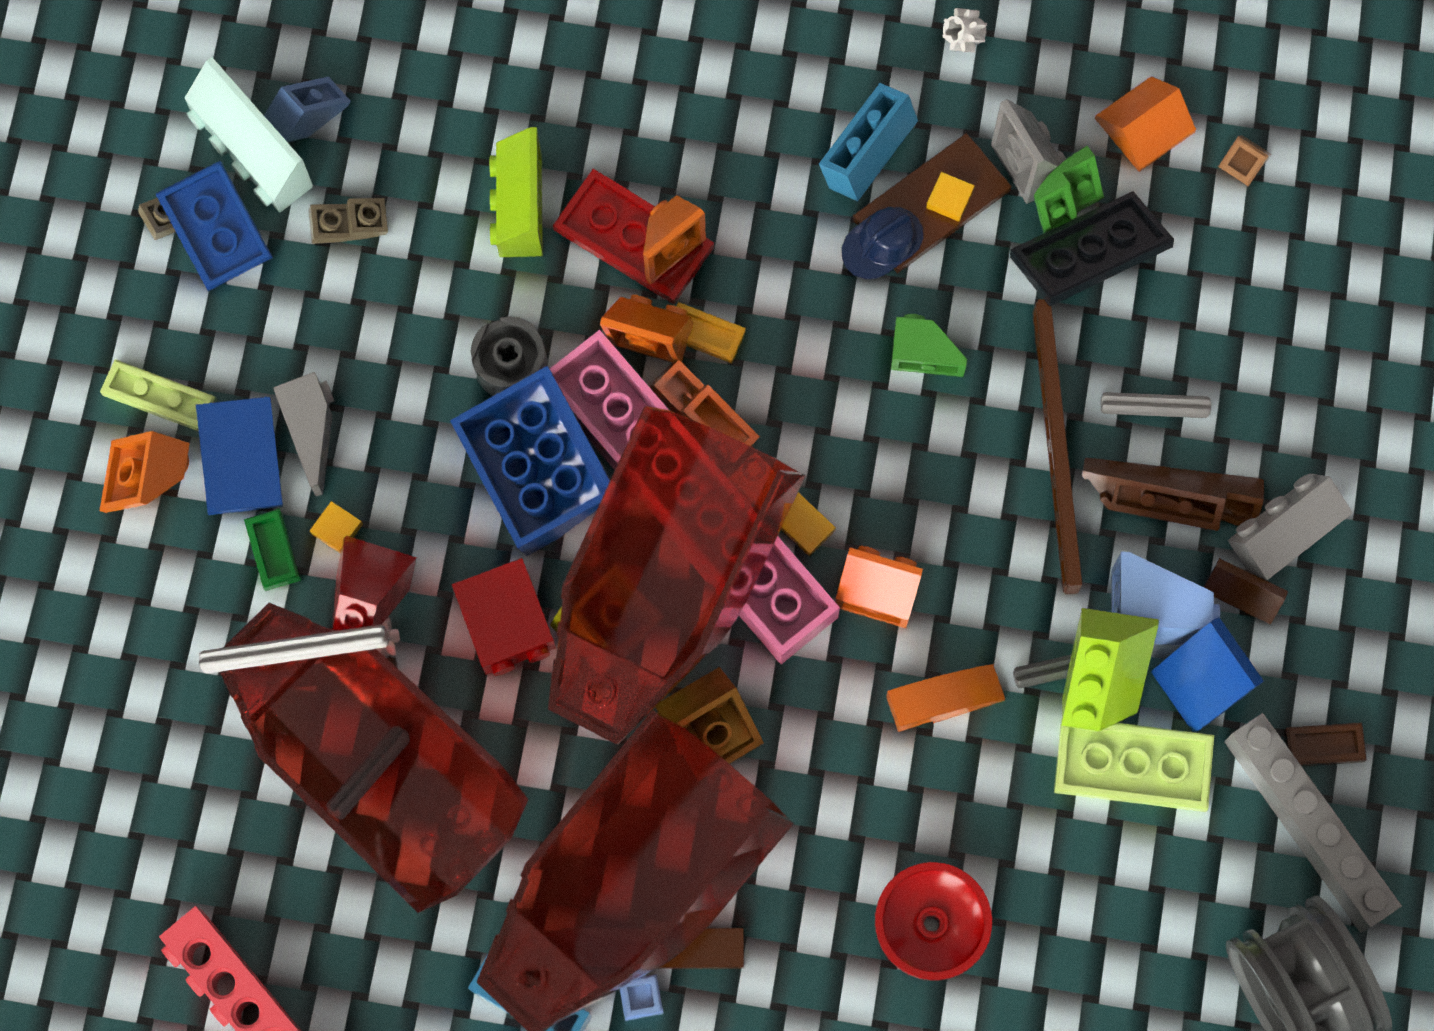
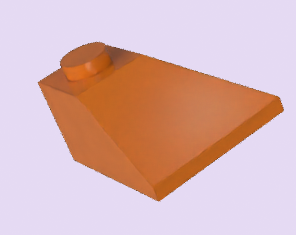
[643,195,706,284]
[99,431,190,513]

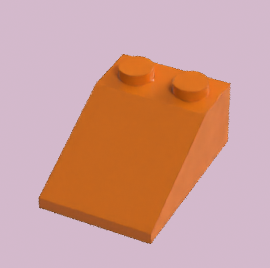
[600,295,694,363]

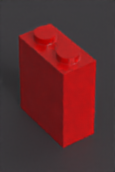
[451,558,556,676]

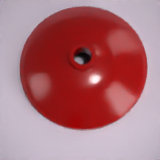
[875,862,992,981]

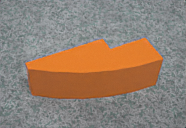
[649,360,760,463]
[886,664,1005,732]

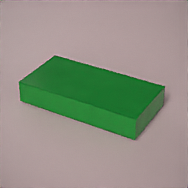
[244,509,301,591]

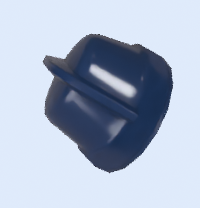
[841,207,923,279]

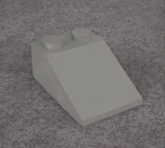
[991,99,1066,204]

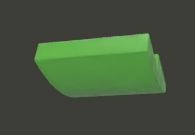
[1034,146,1104,234]

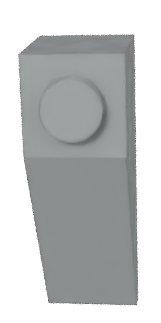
[273,372,334,497]

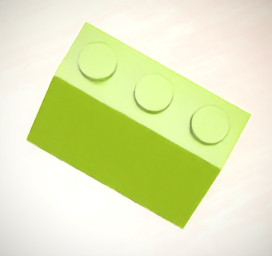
[489,127,543,257]
[1061,608,1159,731]

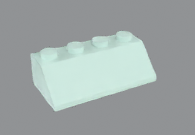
[185,57,313,213]

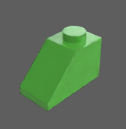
[891,314,967,377]

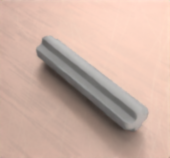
[1101,392,1211,418]

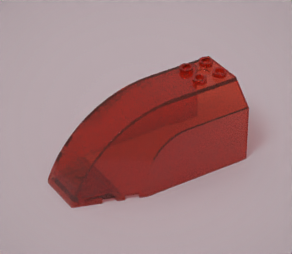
[548,406,806,744]
[220,602,528,913]
[476,710,794,1031]

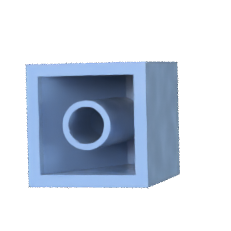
[1111,551,1220,645]

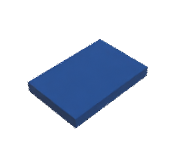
[156,160,273,292]
[196,397,283,515]
[1151,617,1264,733]

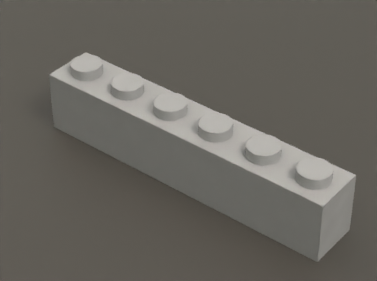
[1224,713,1402,933]

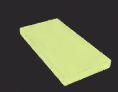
[1054,718,1214,812]

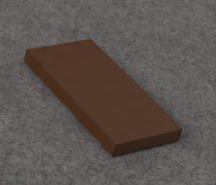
[853,133,1012,274]

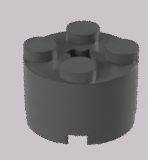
[471,316,548,396]

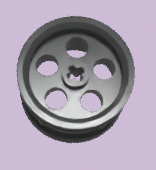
[1226,895,1392,1031]

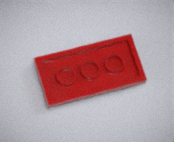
[553,168,714,305]

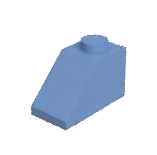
[264,77,351,142]

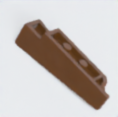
[1082,458,1264,531]

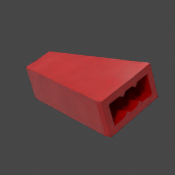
[332,536,417,631]

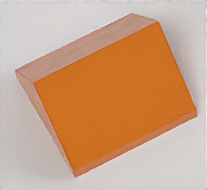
[1095,76,1196,172]

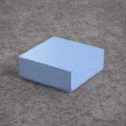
[618,974,664,1021]

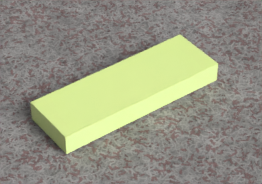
[100,359,218,431]

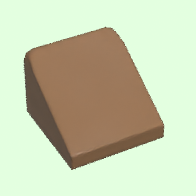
[1218,135,1271,186]

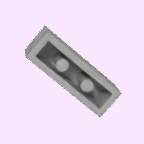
[1228,474,1353,580]

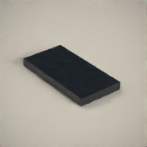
[1010,191,1174,307]

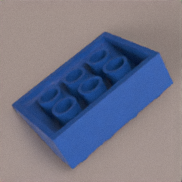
[450,366,618,556]

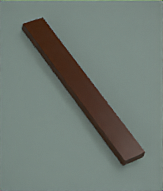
[1033,299,1082,595]

